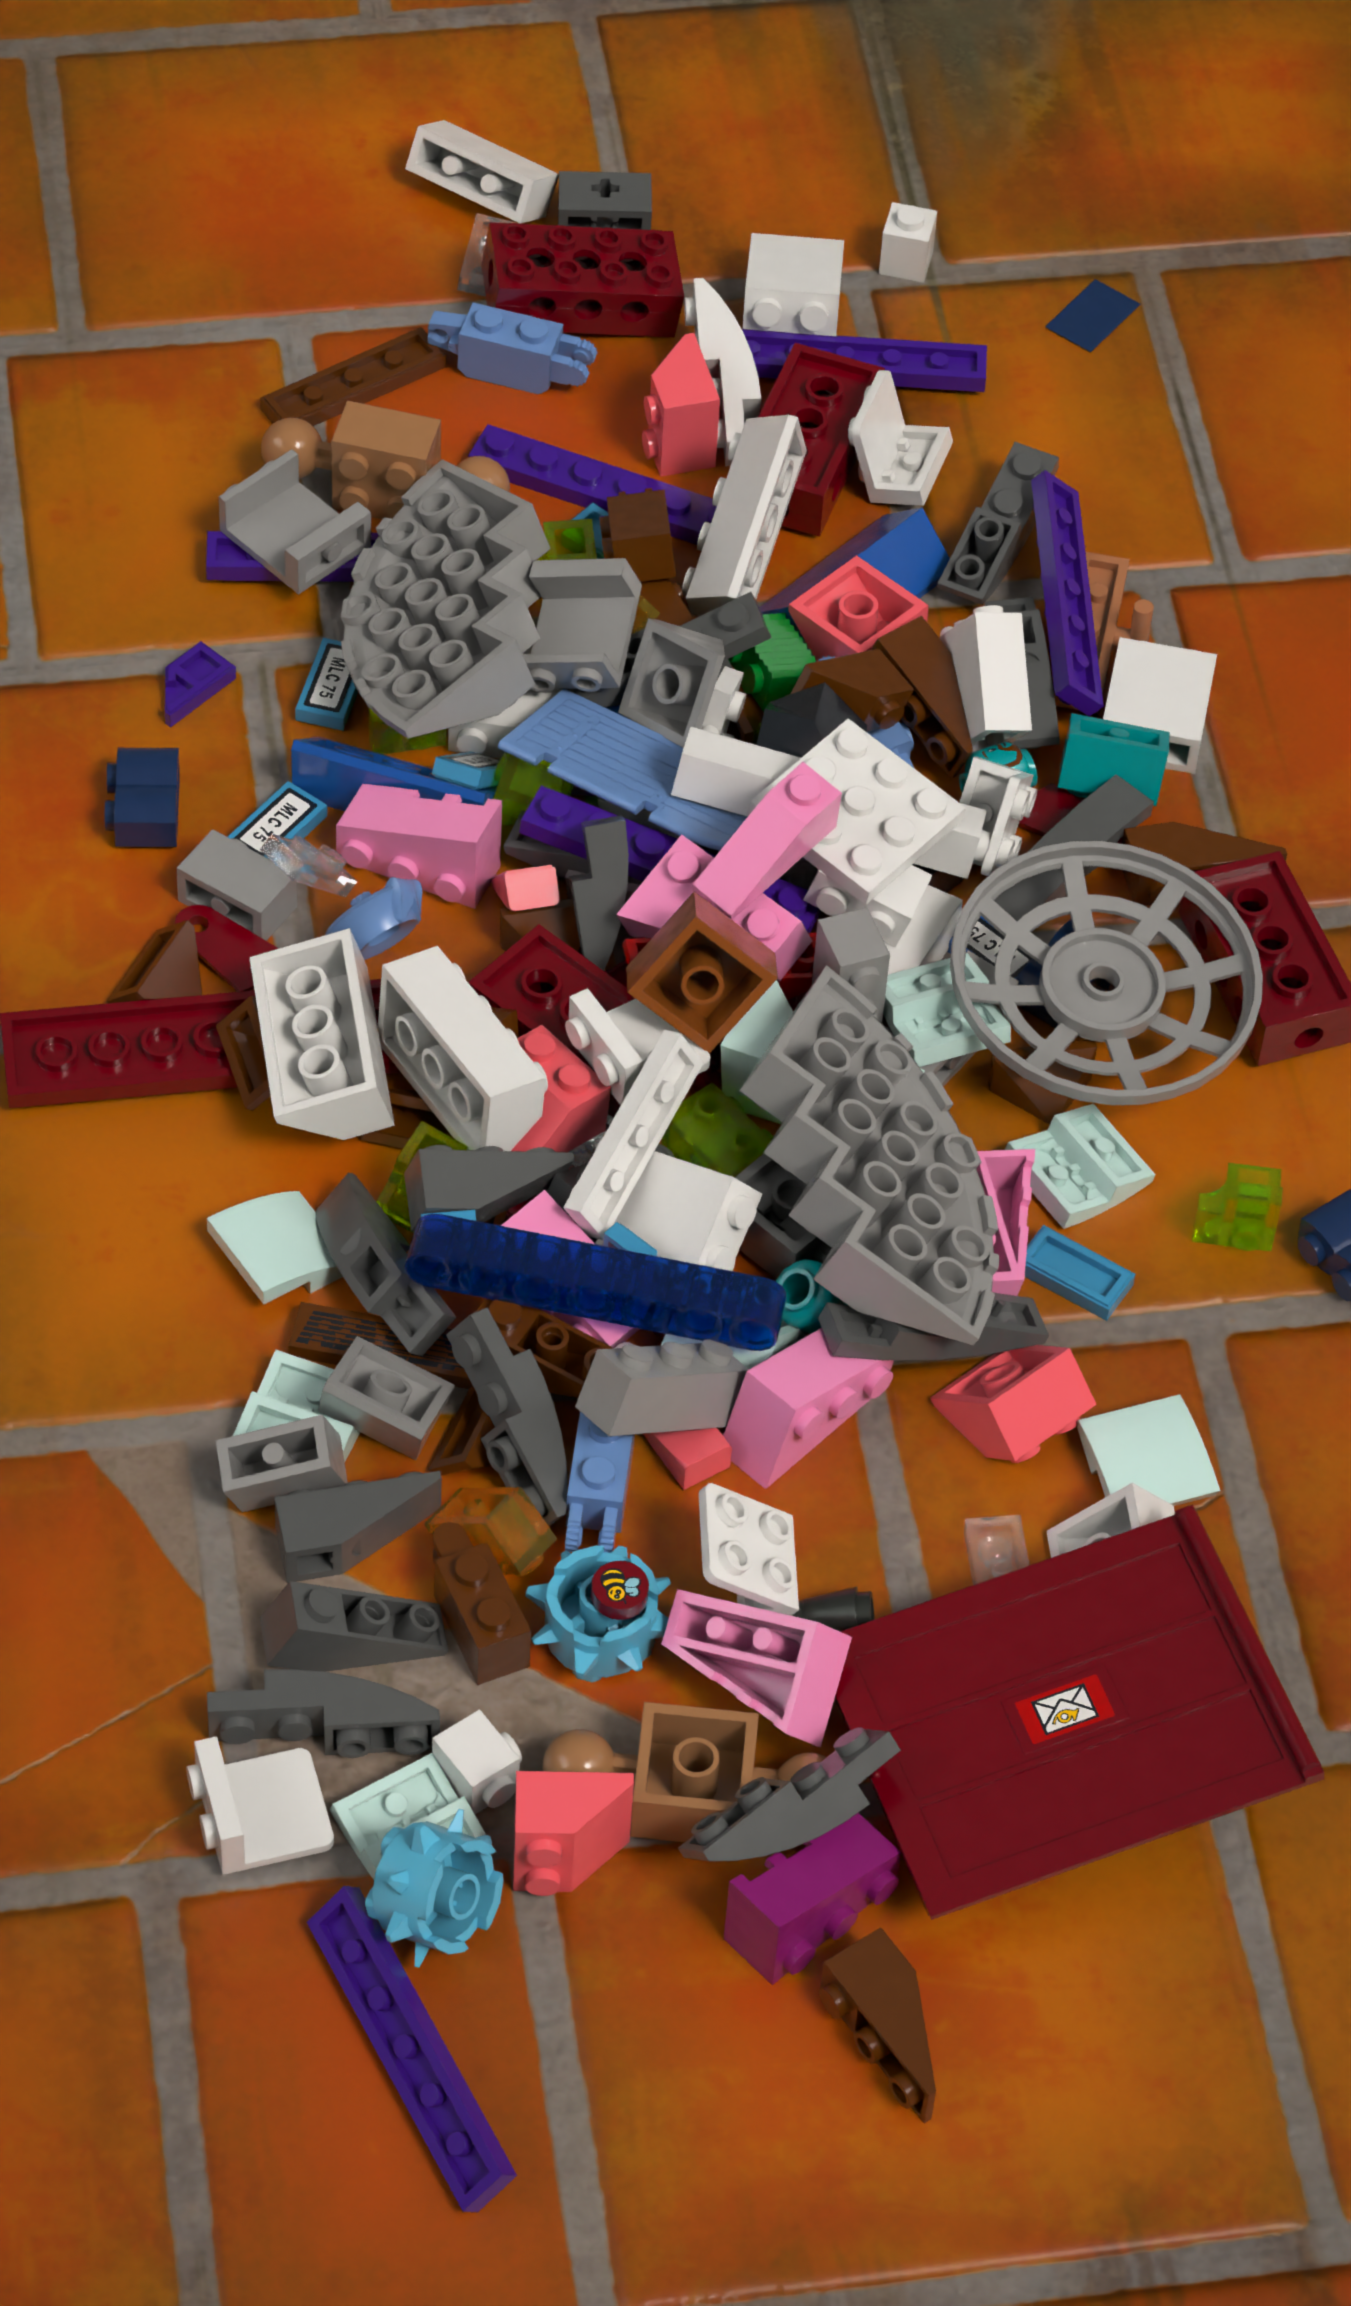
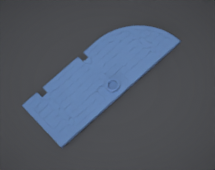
[498,688,747,851]

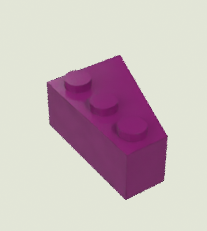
[724,1813,901,1985]

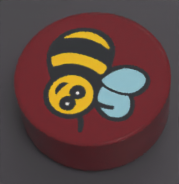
[591,1561,649,1620]

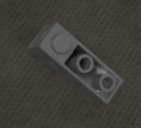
[404,1145,575,1232]
[274,1471,442,1583]
[260,1581,448,1672]

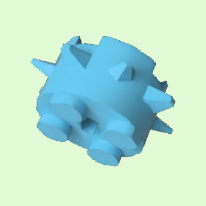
[525,1545,671,1682]
[365,1809,504,1968]

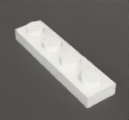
[563,1029,704,1240]

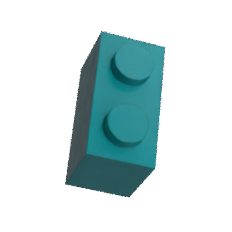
[1058,713,1170,806]

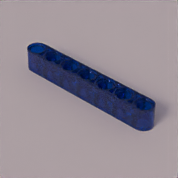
[404,1214,787,1351]

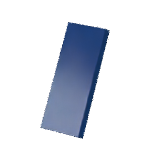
[760,507,950,662]
[291,737,508,811]

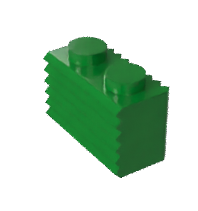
[729,613,816,712]

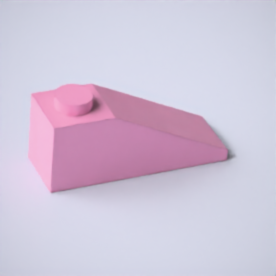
[692,762,842,920]

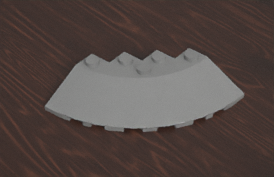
[341,459,551,738]
[739,965,999,1345]

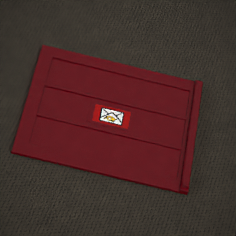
[835,1504,1324,1920]

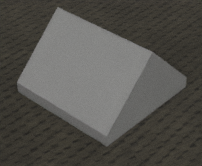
[618,618,725,748]
[318,1336,455,1460]

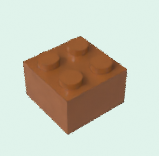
[626,891,778,1054]

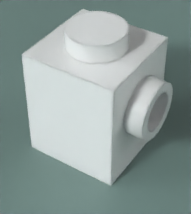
[879,202,937,283]
[432,1709,522,1814]

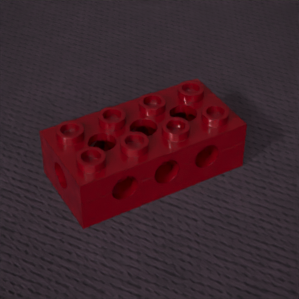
[481,222,685,337]
[758,343,885,537]
[1179,851,1351,1066]
[468,924,635,1127]

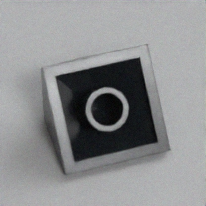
[757,682,867,758]

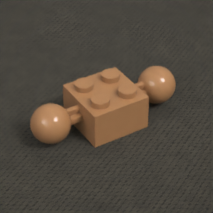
[261,400,510,519]
[542,1702,827,1842]

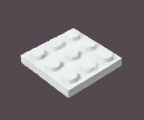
[747,718,966,905]

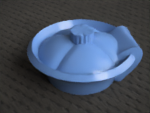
[325,877,423,960]

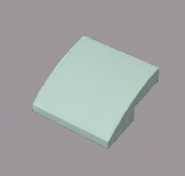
[883,953,1011,1067]
[1005,1104,1156,1229]
[207,1191,343,1305]
[233,1349,360,1462]
[1077,1394,1221,1506]
[330,1753,486,1880]

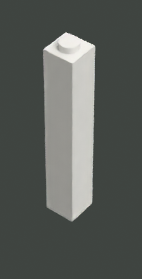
[671,727,991,879]

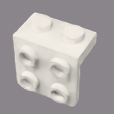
[848,370,953,506]
[959,756,1038,876]
[565,988,710,1105]
[699,1483,799,1616]
[186,1736,334,1875]

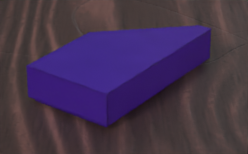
[165,641,236,727]

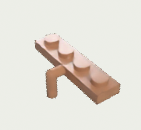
[1054,552,1154,714]

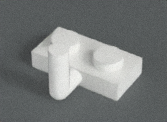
[701,666,746,739]

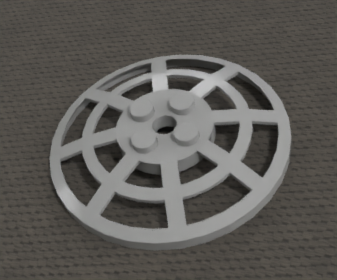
[950,841,1263,1105]

